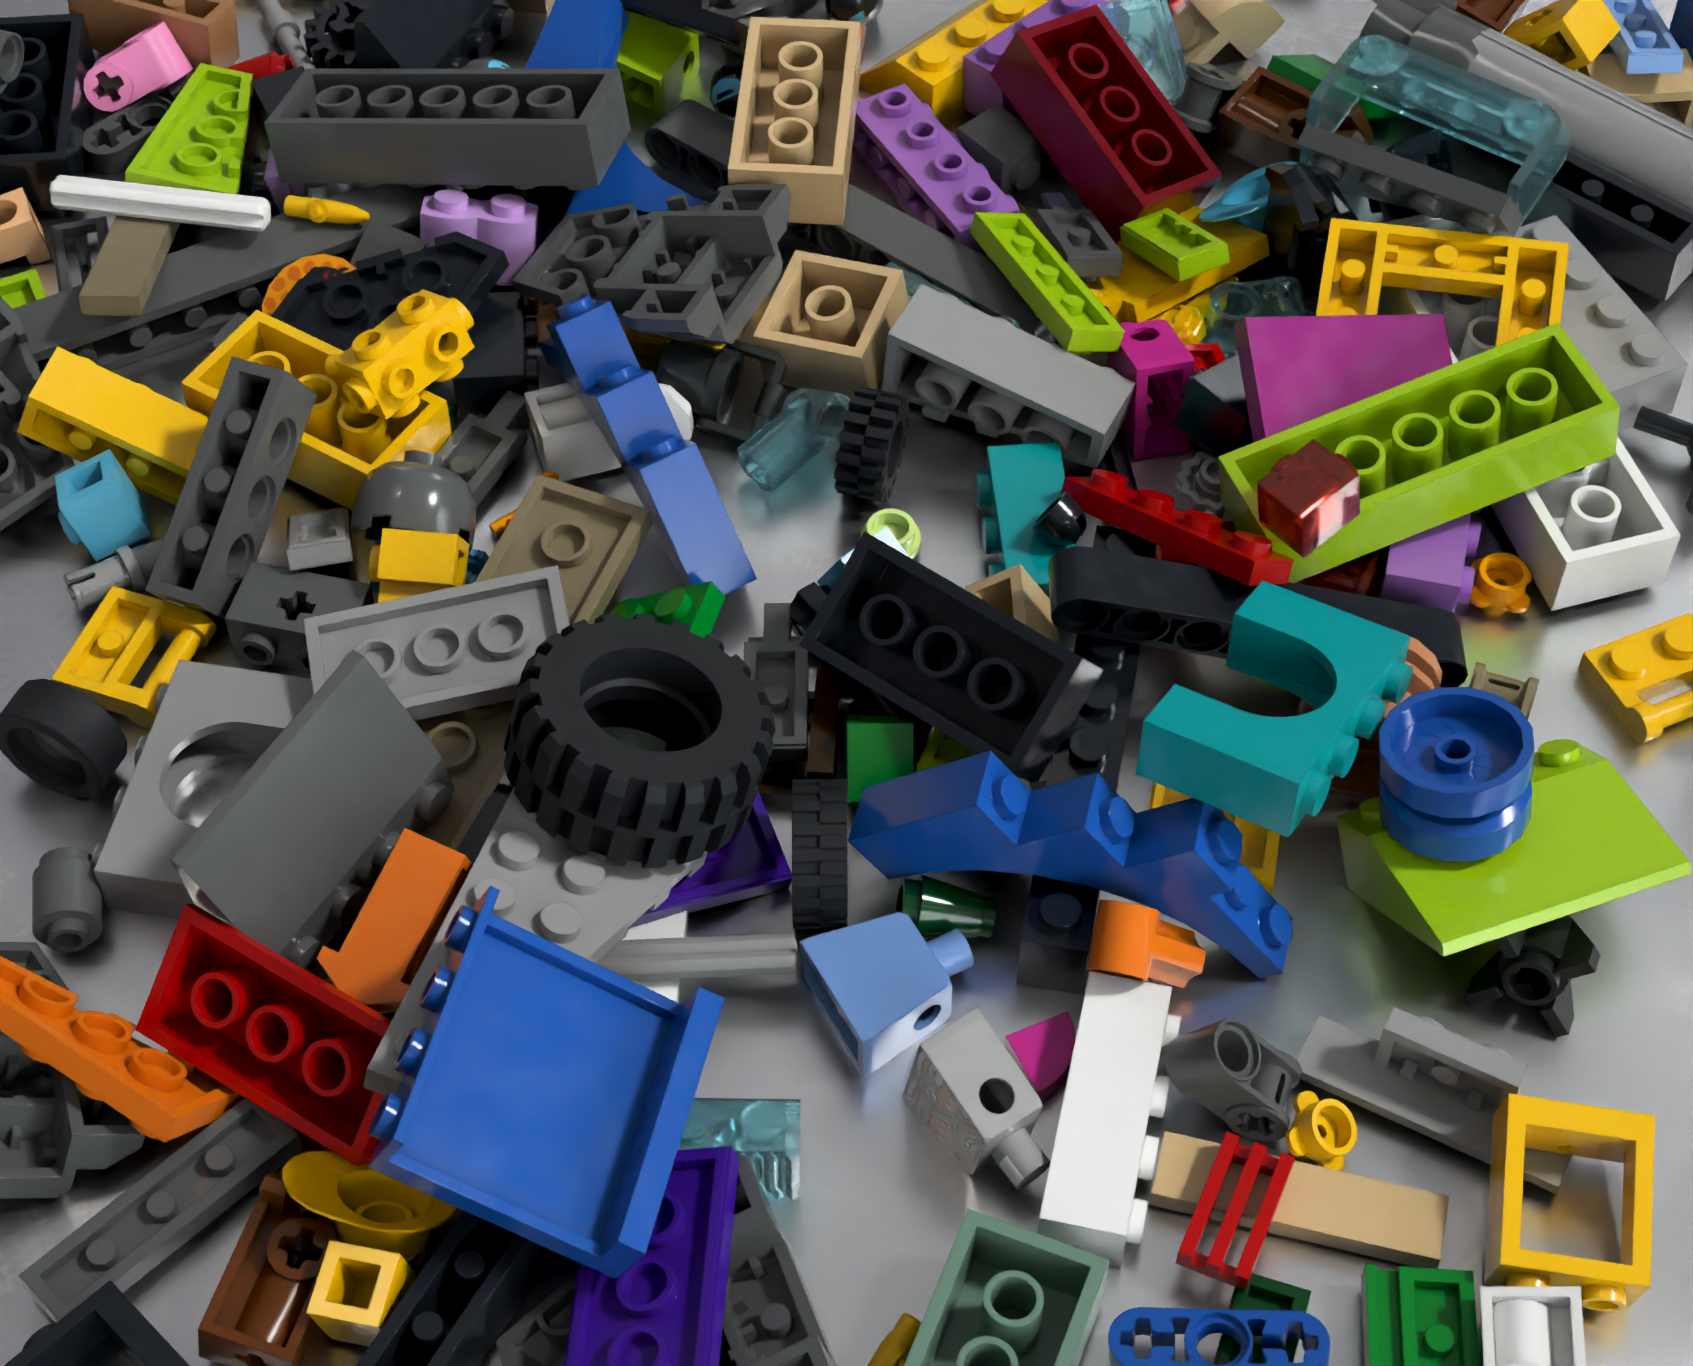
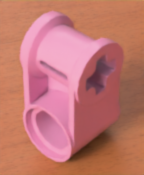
[83,21,193,112]

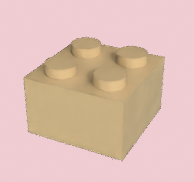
[753,250,909,399]

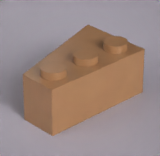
[67,0,240,72]

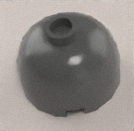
[350,450,476,549]

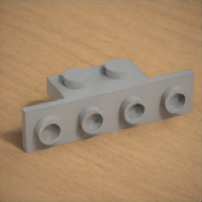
[1296,1007,1572,1194]

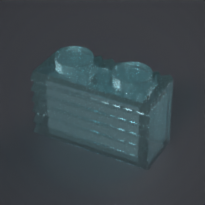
[678,1098,801,1201]

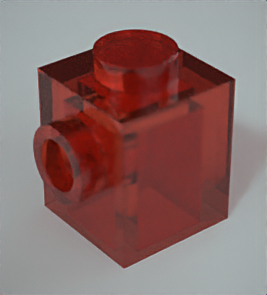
[1257,439,1360,558]

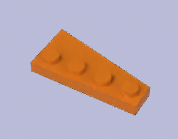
[0,956,245,1143]

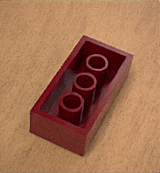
[990,4,1223,245]

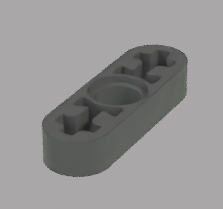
[82,71,194,175]

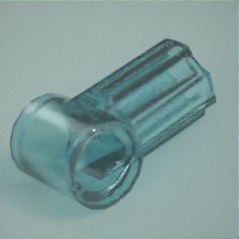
[737,388,850,492]

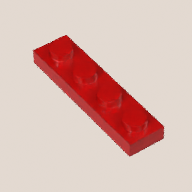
[1060,469,1294,586]

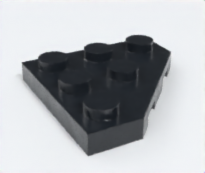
[271,231,509,351]

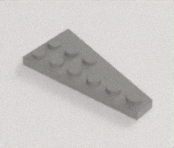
[363,786,708,1095]

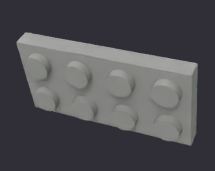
[303,565,570,721]

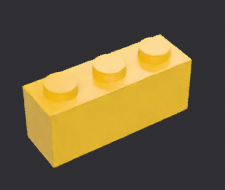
[17,346,209,506]

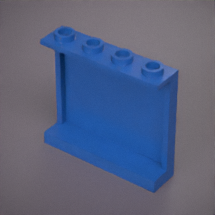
[368,885,725,1279]

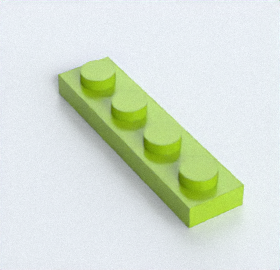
[969,212,1125,356]

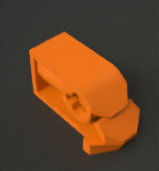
[317,828,473,1014]

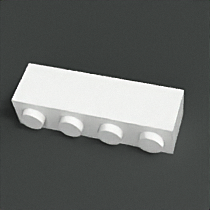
[1037,971,1181,1269]

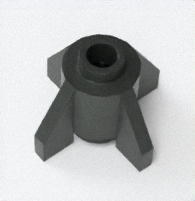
[1466,915,1600,1037]

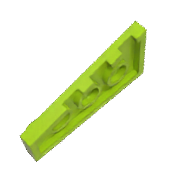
[125,63,253,195]

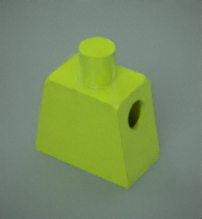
[616,10,700,121]

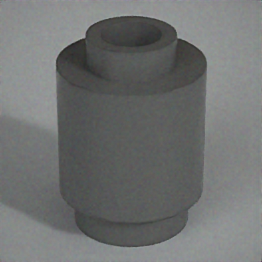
[32,847,103,952]

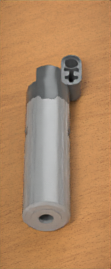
[1357,0,1693,214]

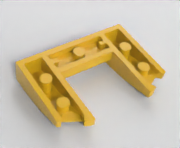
[1316,218,1569,347]

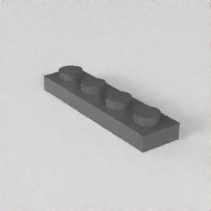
[18,1098,303,1323]

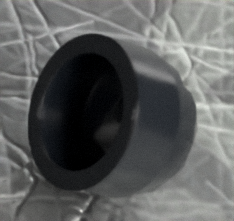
[1031,492,1087,547]

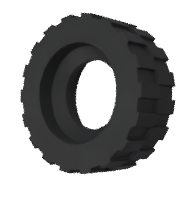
[792,779,848,929]

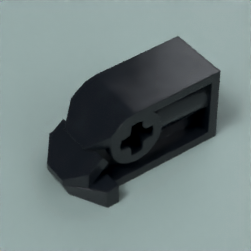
[1257,163,1359,306]

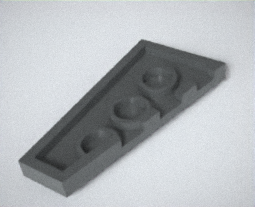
[1296,123,1524,237]

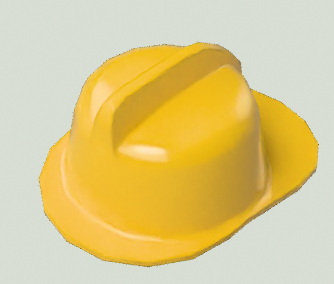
[282,1151,458,1266]

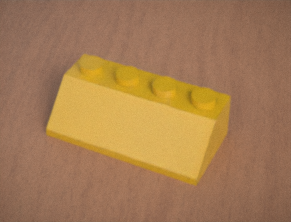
[859,0,1050,127]

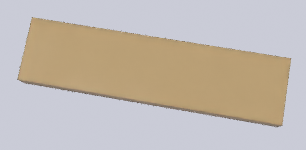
[1149,1131,1450,1269]

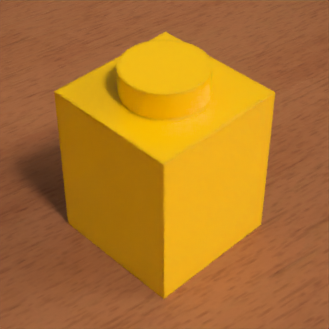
[306,1240,418,1347]

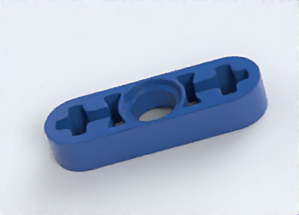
[1108,1307,1330,1366]

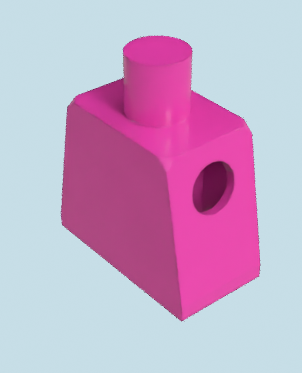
[1107,319,1195,461]

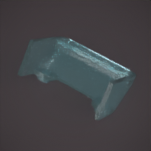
[1299,35,1572,236]

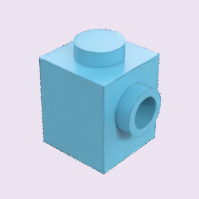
[55,449,152,562]

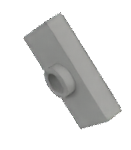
[286,507,353,571]

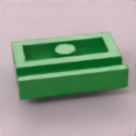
[1361,1264,1480,1366]

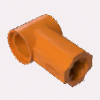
[1086,899,1206,989]

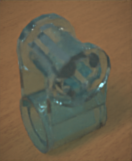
[1202,276,1313,358]

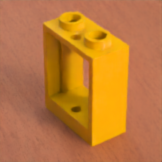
[1484,1093,1655,1312]

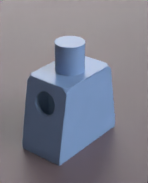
[800,912,974,1078]

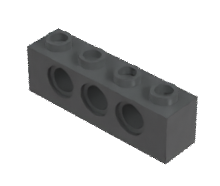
[145,356,317,622]

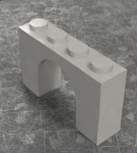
[91,660,313,919]

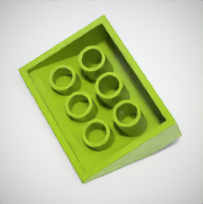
[1336,739,1691,956]

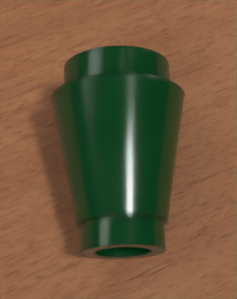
[895,874,996,940]

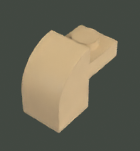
[1154,0,1286,77]

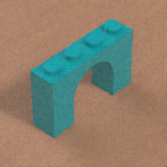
[1136,580,1413,838]

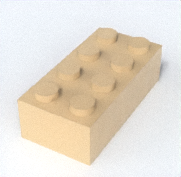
[728,17,861,225]

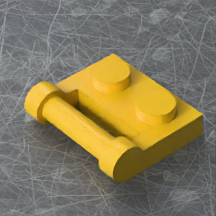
[51,586,216,729]
[1578,613,1693,743]

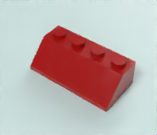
[135,903,391,1167]

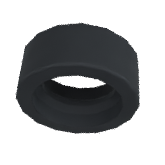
[0,679,127,798]

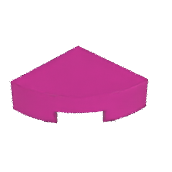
[1005,1011,1075,1101]

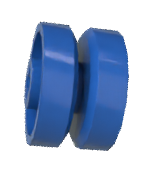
[1379,687,1535,861]

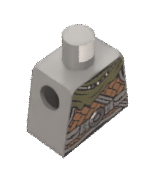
[903,1007,1050,1189]

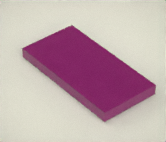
[1233,314,1453,443]

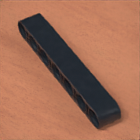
[1048,546,1468,687]

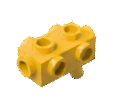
[325,289,475,419]

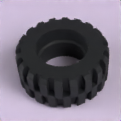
[504,613,776,868]

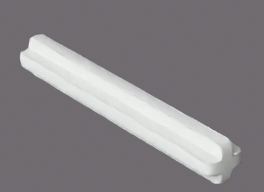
[49,175,271,232]

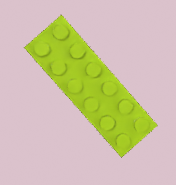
[1218,323,1620,583]

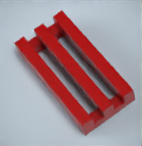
[1176,1131,1295,1291]

